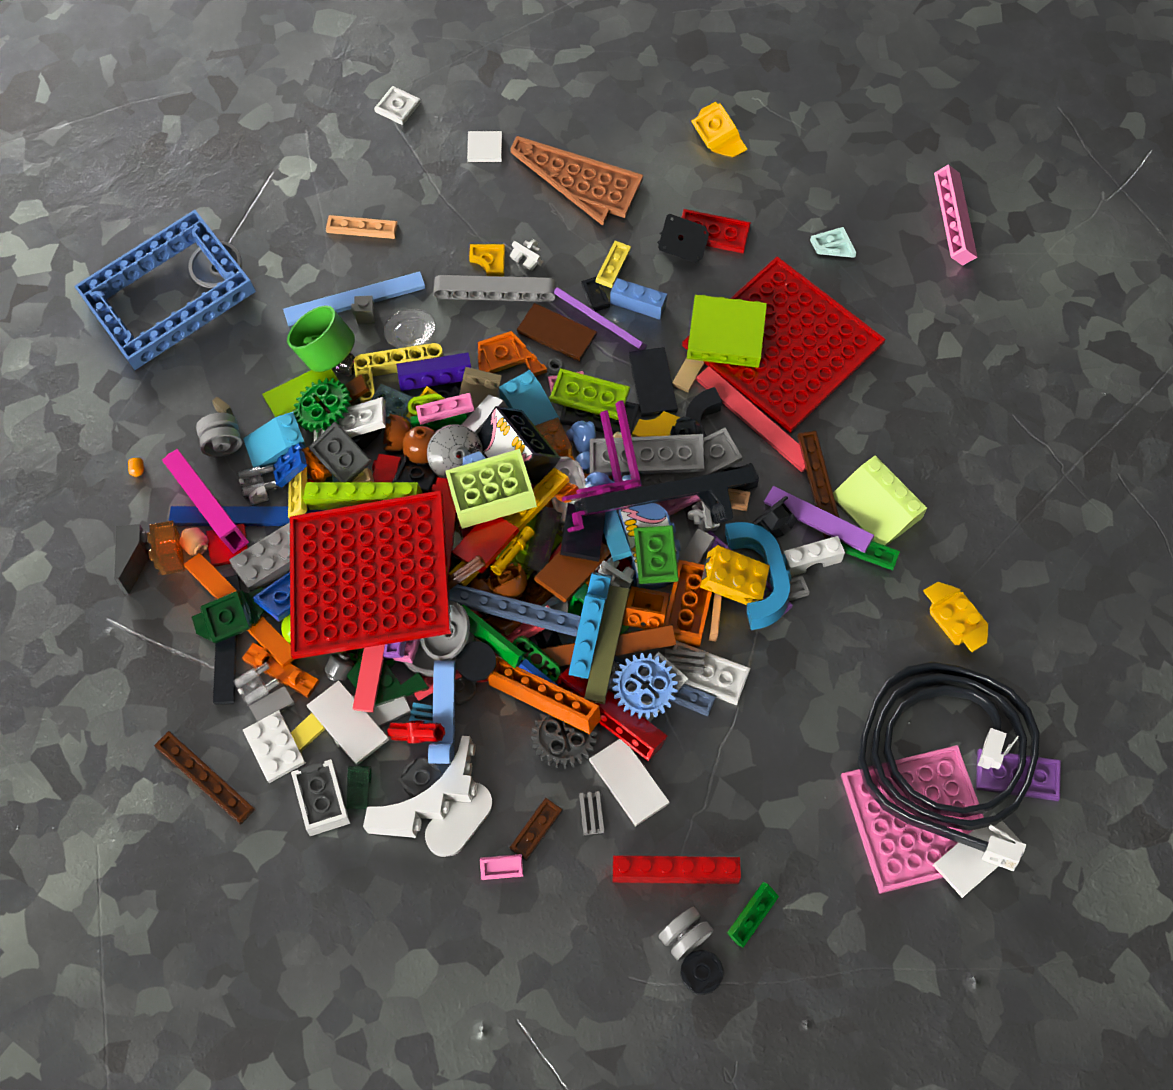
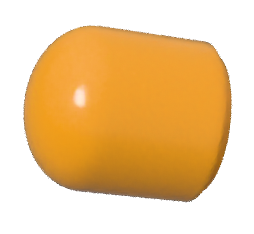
[128,458,144,477]

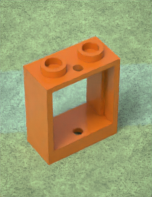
[623,586,670,629]

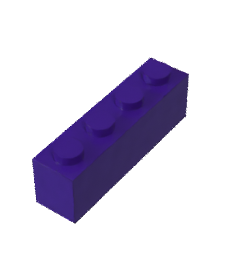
[396,353,471,391]

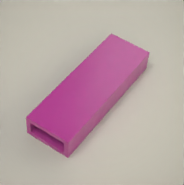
[162,449,249,554]

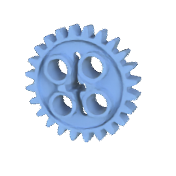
[612,653,678,719]

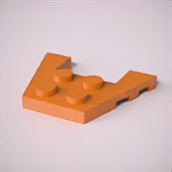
[478,331,547,376]

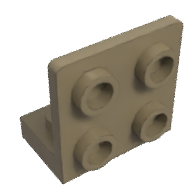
[459,367,502,410]

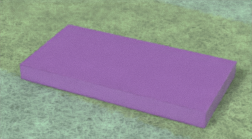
[976,749,1061,801]

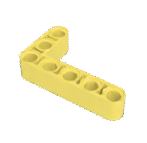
[354,343,443,403]

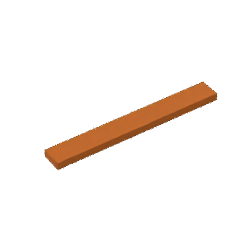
[184,553,295,668]

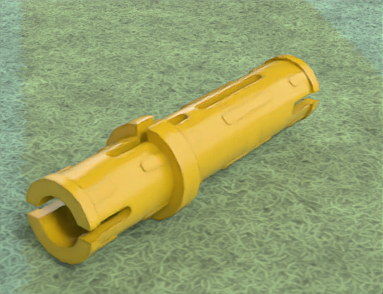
[491,526,535,575]

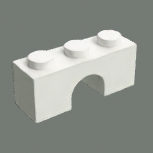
[783,536,845,576]

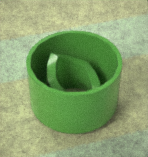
[287,305,355,372]

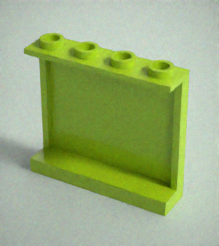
[687,295,767,368]

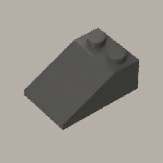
[114,524,152,595]

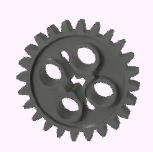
[531,713,597,769]

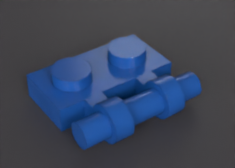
[273,442,307,488]

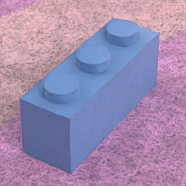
[610,278,667,320]

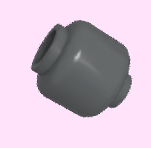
[325,651,354,682]

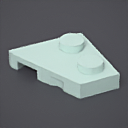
[810,227,856,258]

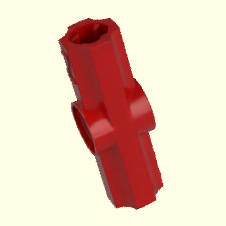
[387,720,445,743]

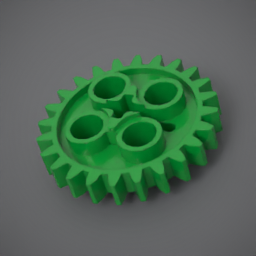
[293,378,352,433]

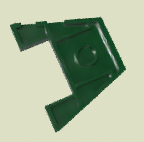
[347,655,429,707]

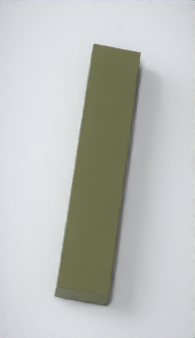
[584,585,630,704]

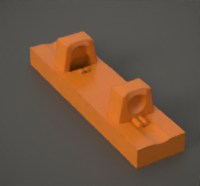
[242,642,320,698]

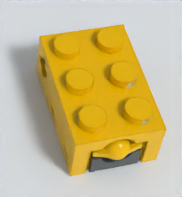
[700,545,770,605]

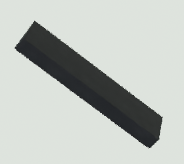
[213,635,237,705]

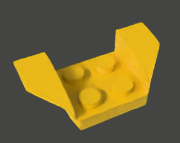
[691,102,748,157]
[923,582,988,652]

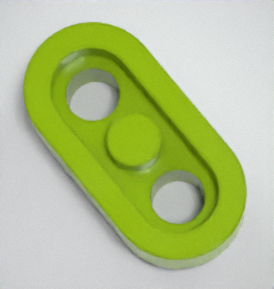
[408,393,444,416]

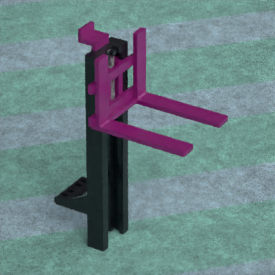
[562,400,755,532]

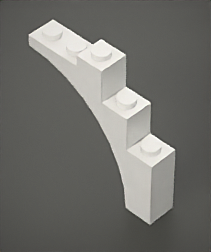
[363,736,477,838]

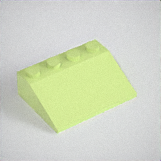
[445,449,537,529]
[833,455,927,546]

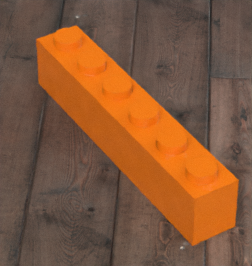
[488,657,601,734]

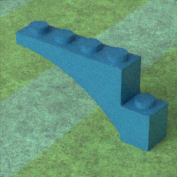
[568,572,612,679]

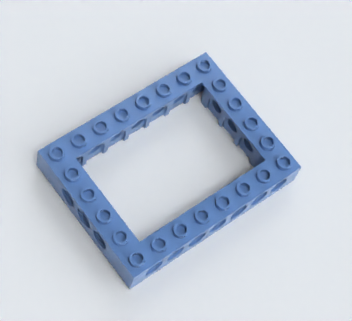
[74,210,256,370]

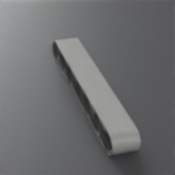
[433,275,556,302]

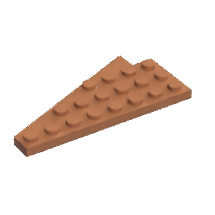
[510,136,643,225]

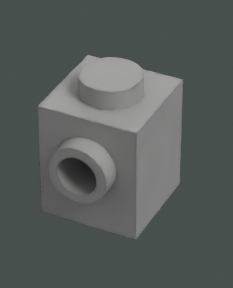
[351,296,375,323]

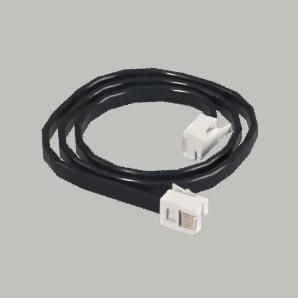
[858,662,1040,871]

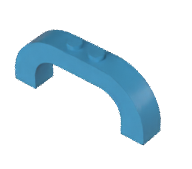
[725,522,791,630]

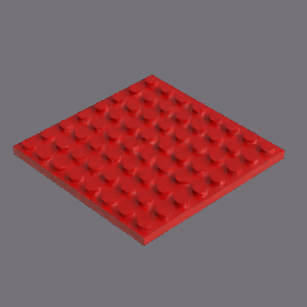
[682,257,886,433]
[290,491,451,659]

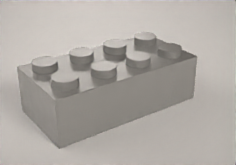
[229,522,290,592]

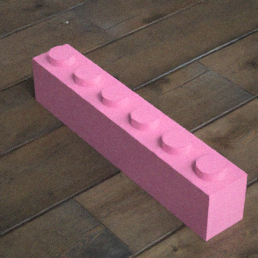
[934,165,978,265]

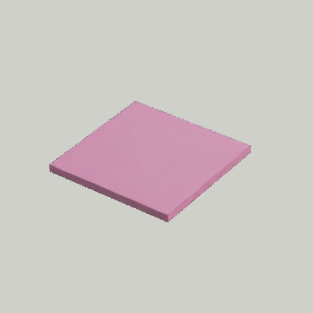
[841,745,984,894]

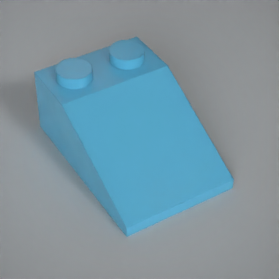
[499,370,560,432]
[243,412,306,469]

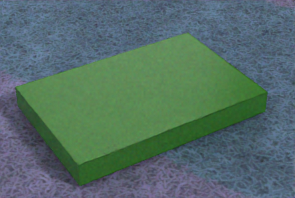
[634,525,679,584]

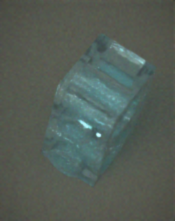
[370,384,413,419]

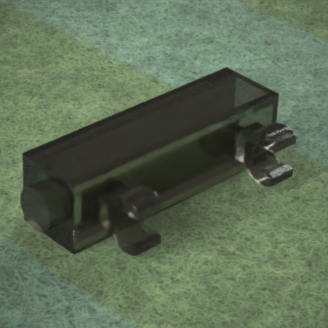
[522,506,565,578]

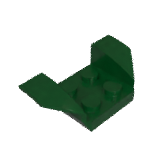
[192,587,265,643]

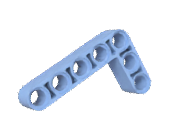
[428,660,456,764]

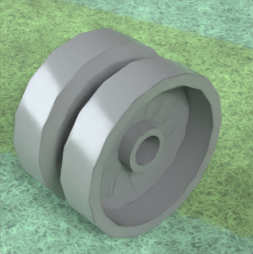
[196,413,242,457]
[658,906,714,961]

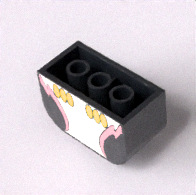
[479,406,561,485]

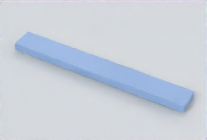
[283,271,425,326]

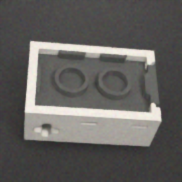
[291,760,350,836]

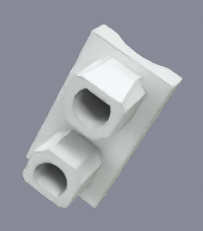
[510,239,543,271]
[688,501,720,533]
[598,556,635,588]

